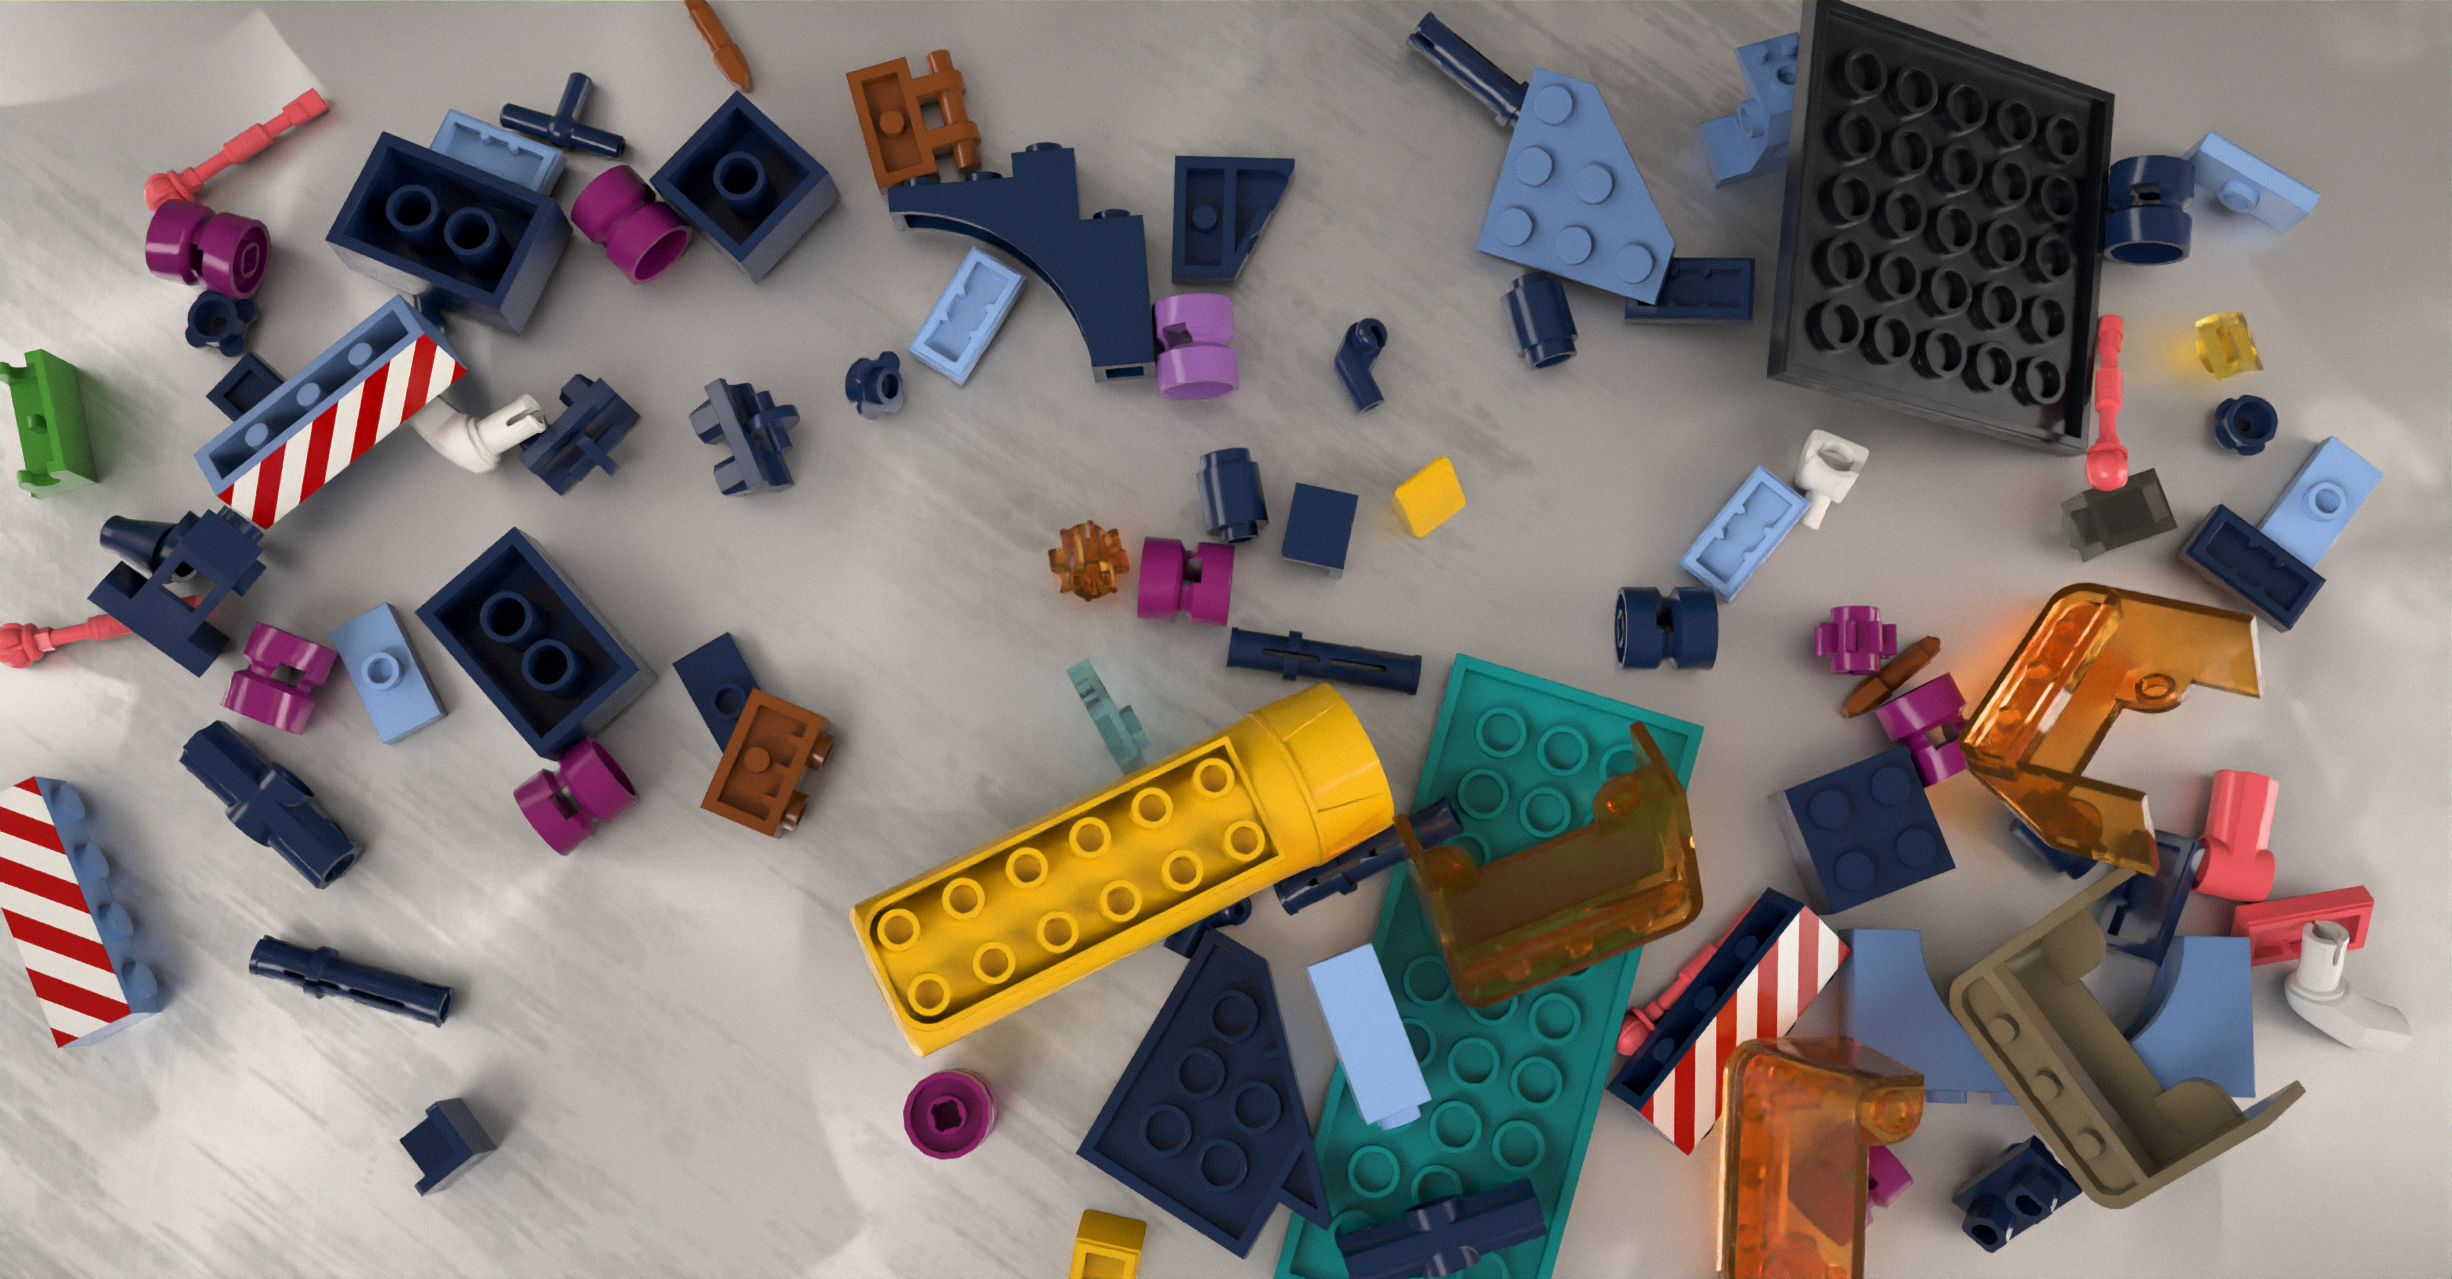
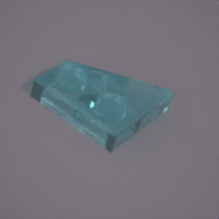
[1066,658,1151,776]

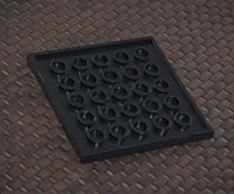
[1766,0,2115,457]

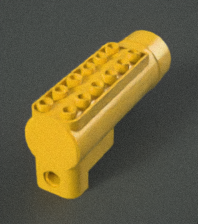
[849,682,1394,1057]

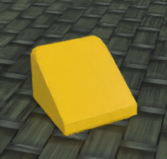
[1390,456,1465,539]
[1068,1209,1147,1279]

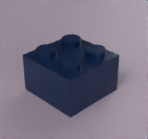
[649,90,841,284]
[1767,745,1956,916]

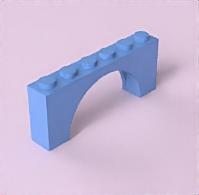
[1838,928,2256,1105]

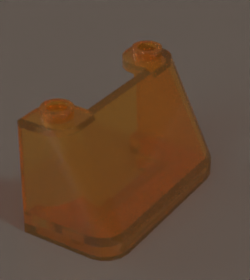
[1716,1036,1925,1279]

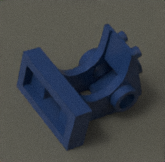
[87,505,267,678]

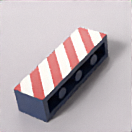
[1606,887,1852,1156]

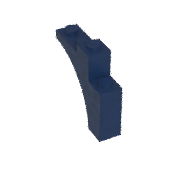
[887,142,1157,383]

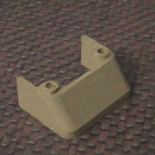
[1949,862,2307,1209]

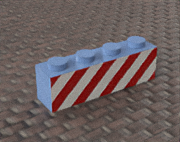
[193,294,468,530]
[0,776,160,1048]

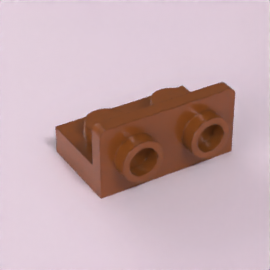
[700,687,835,839]

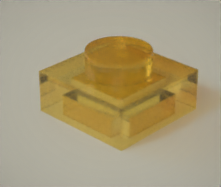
[2195,312,2265,381]

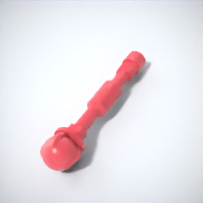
[144,88,328,213]
[2085,314,2128,491]
[0,595,203,669]
[1615,899,1758,1056]

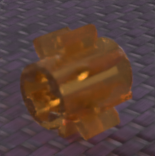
[1048,520,1130,602]

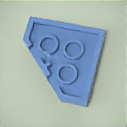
[1476,67,1677,306]

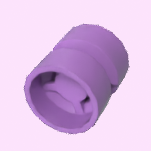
[1151,293,1239,400]

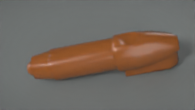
[684,0,753,93]
[1841,636,1941,718]

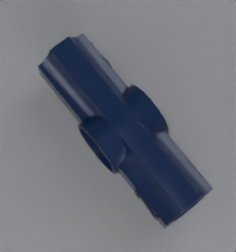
[179,720,362,889]
[1337,1177,1548,1279]

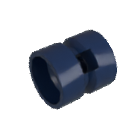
[2104,155,2196,266]
[1614,587,1719,670]

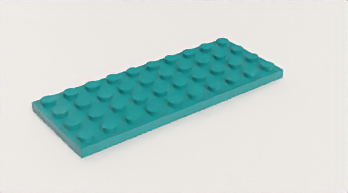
[1272,653,1704,1279]

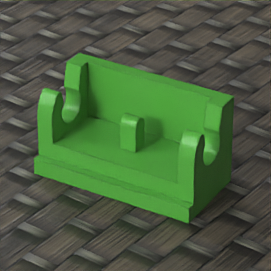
[0,349,99,499]

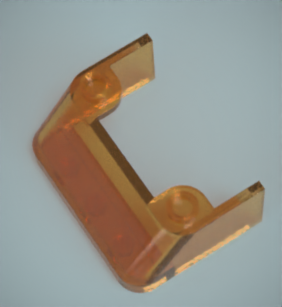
[1959,583,2265,876]
[1392,720,1703,1008]

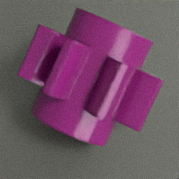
[1815,606,1897,676]

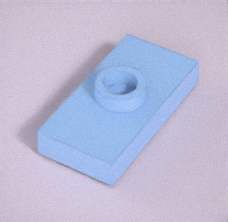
[429,108,567,196]
[2182,131,2321,233]
[907,245,1028,386]
[2256,436,2384,570]
[1678,464,1811,604]
[329,602,448,745]

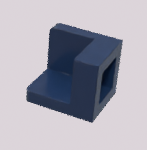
[1281,482,1359,579]
[399,1097,498,1197]

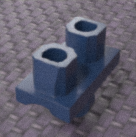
[518,374,640,496]
[689,378,801,497]
[1951,1135,2083,1253]

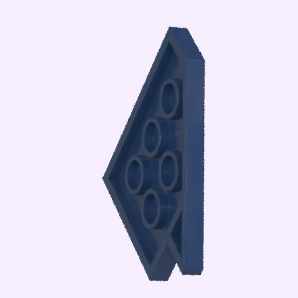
[1076,926,1333,1259]

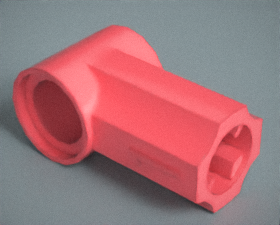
[2190,769,2279,905]

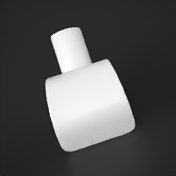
[1795,429,1869,530]

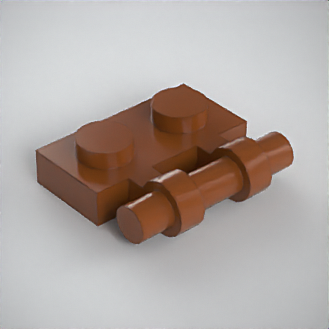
[846,50,982,196]

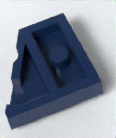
[1172,156,1295,285]

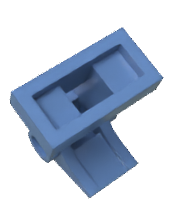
[1698,32,1799,188]

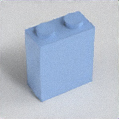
[1303,943,1432,1131]

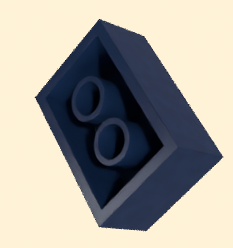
[325,131,574,337]
[415,526,658,762]

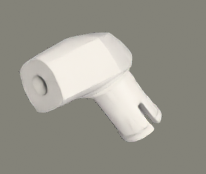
[407,394,548,474]
[2284,920,2413,1056]

